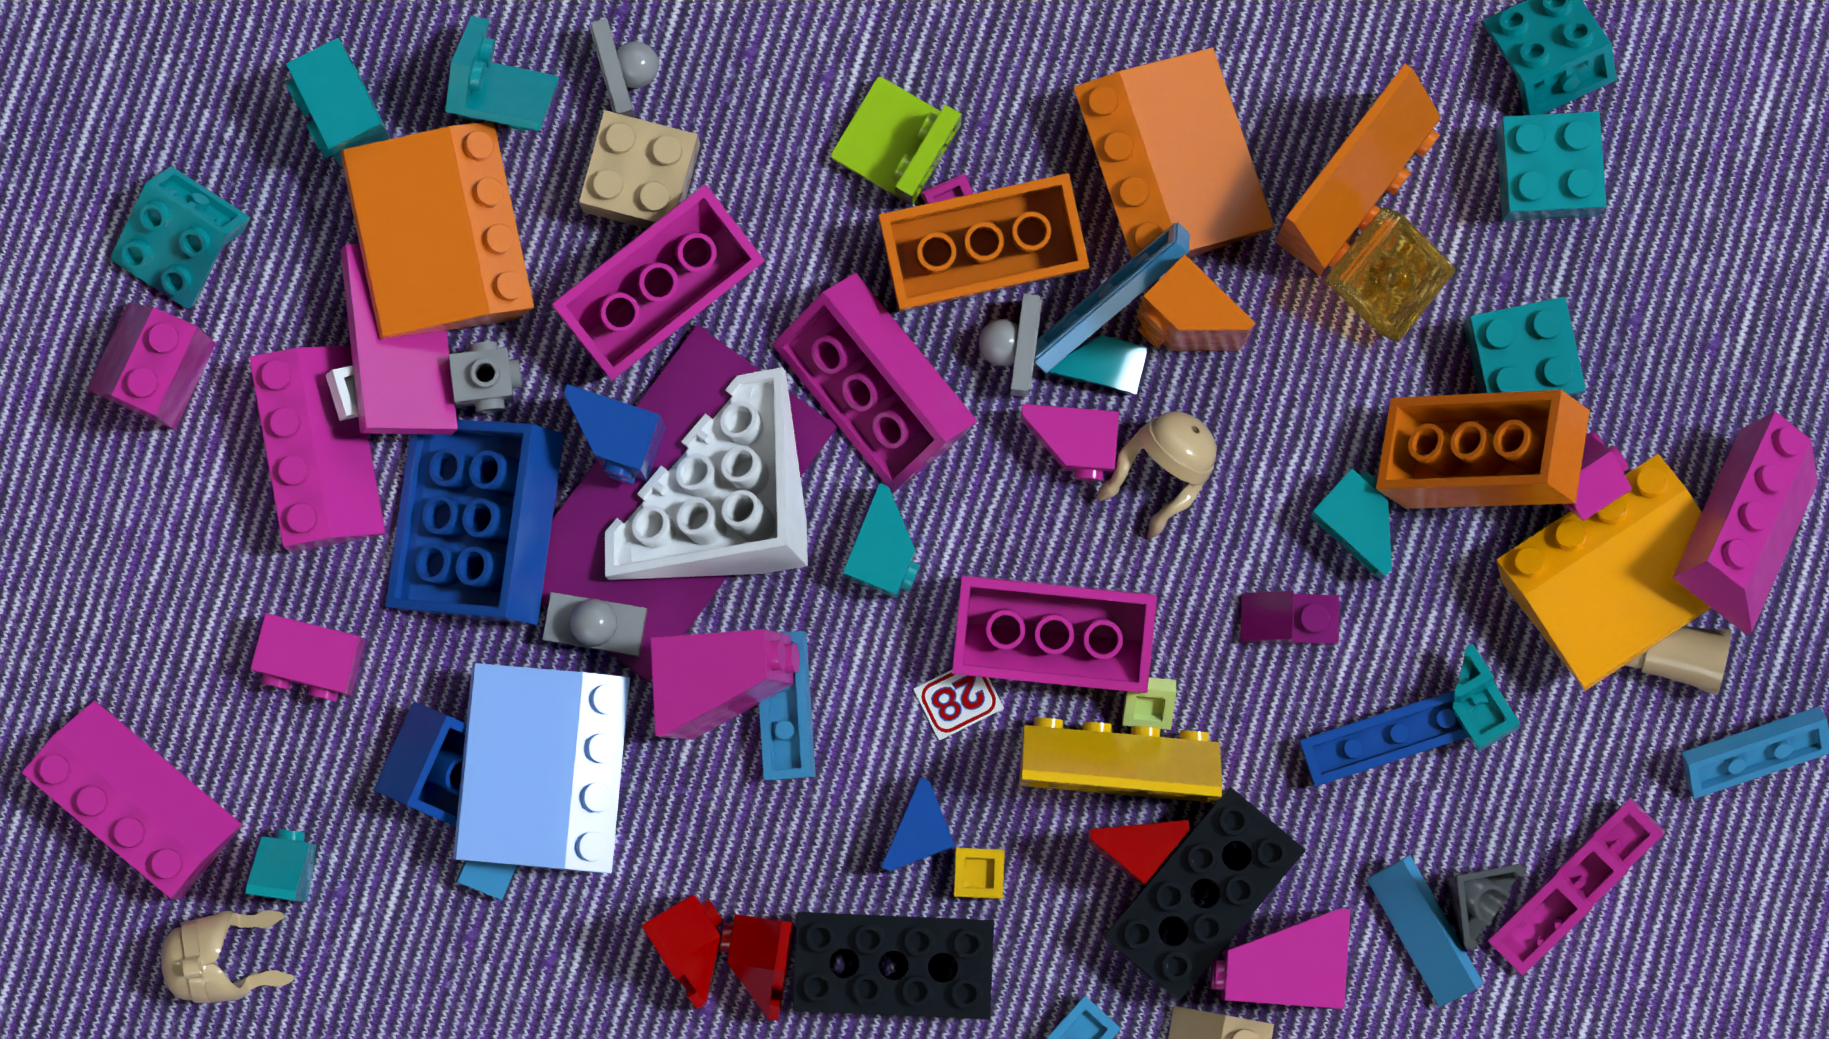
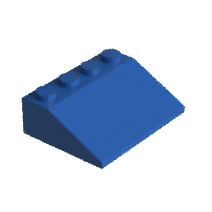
[385,419,564,625]

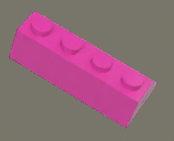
[551,184,765,381]
[772,273,978,493]
[249,345,386,553]
[1672,411,1818,634]
[952,574,1157,693]
[22,700,243,900]

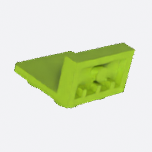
[831,77,962,206]

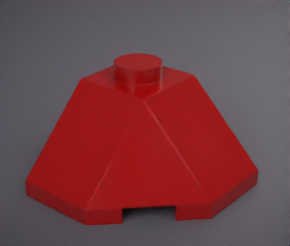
[641,894,724,1009]
[720,914,794,1021]

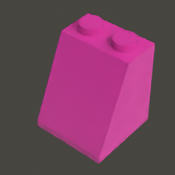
[86,303,216,430]
[651,629,800,740]
[1210,909,1351,1009]

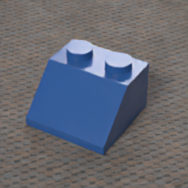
[564,384,666,485]
[373,701,466,827]

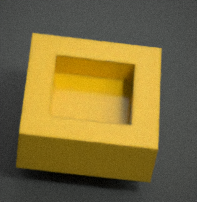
[954,848,1005,899]

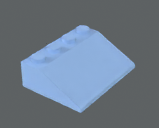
[453,663,630,873]

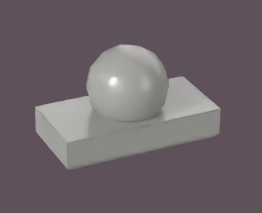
[589,18,659,118]
[978,294,1042,397]
[542,592,648,657]

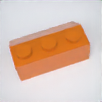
[1136,254,1256,351]

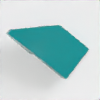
[1042,335,1148,395]
[1452,643,1520,752]

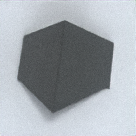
[1445,864,1527,951]

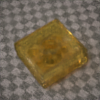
[1326,207,1456,342]

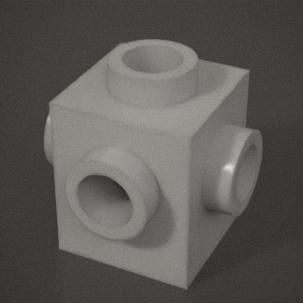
[449,341,522,414]

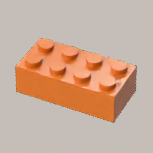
[878,173,1090,312]
[1376,390,1590,509]

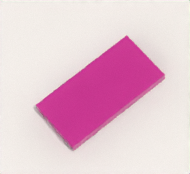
[340,244,458,435]

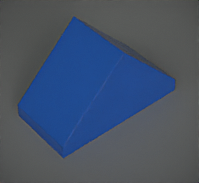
[881,777,955,872]

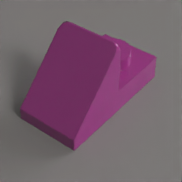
[1240,591,1339,645]

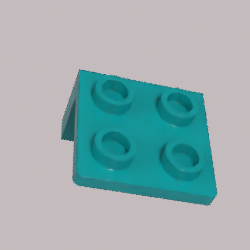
[1484,0,1617,115]
[445,16,559,131]
[111,166,251,309]

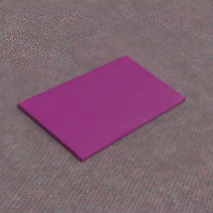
[541,325,838,683]

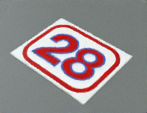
[914,670,1004,741]

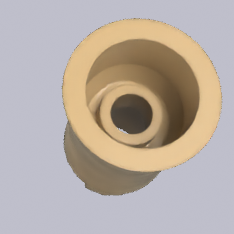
[1625,626,1731,696]

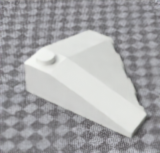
[605,367,808,580]

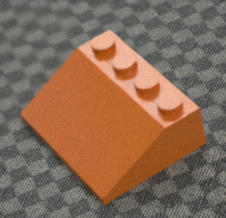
[1074,47,1275,258]
[1274,63,1441,276]
[340,121,534,339]

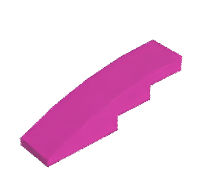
[1488,797,1665,976]

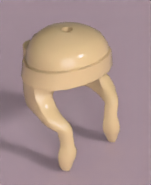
[1097,411,1217,539]
[161,910,295,1004]

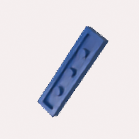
[1298,690,1468,787]

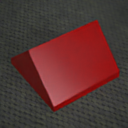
[1086,820,1190,886]

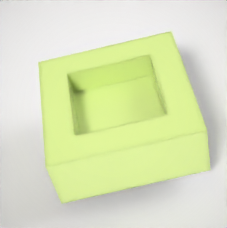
[1122,677,1176,730]

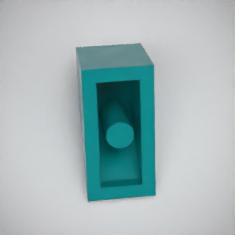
[1309,469,1392,581]
[843,483,920,599]
[245,829,317,902]

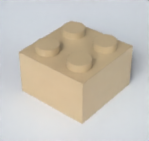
[579,110,700,229]

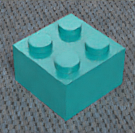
[285,38,391,167]
[1496,111,1607,222]
[1463,297,1586,399]

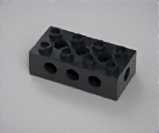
[1102,786,1306,1001]
[793,912,994,1019]

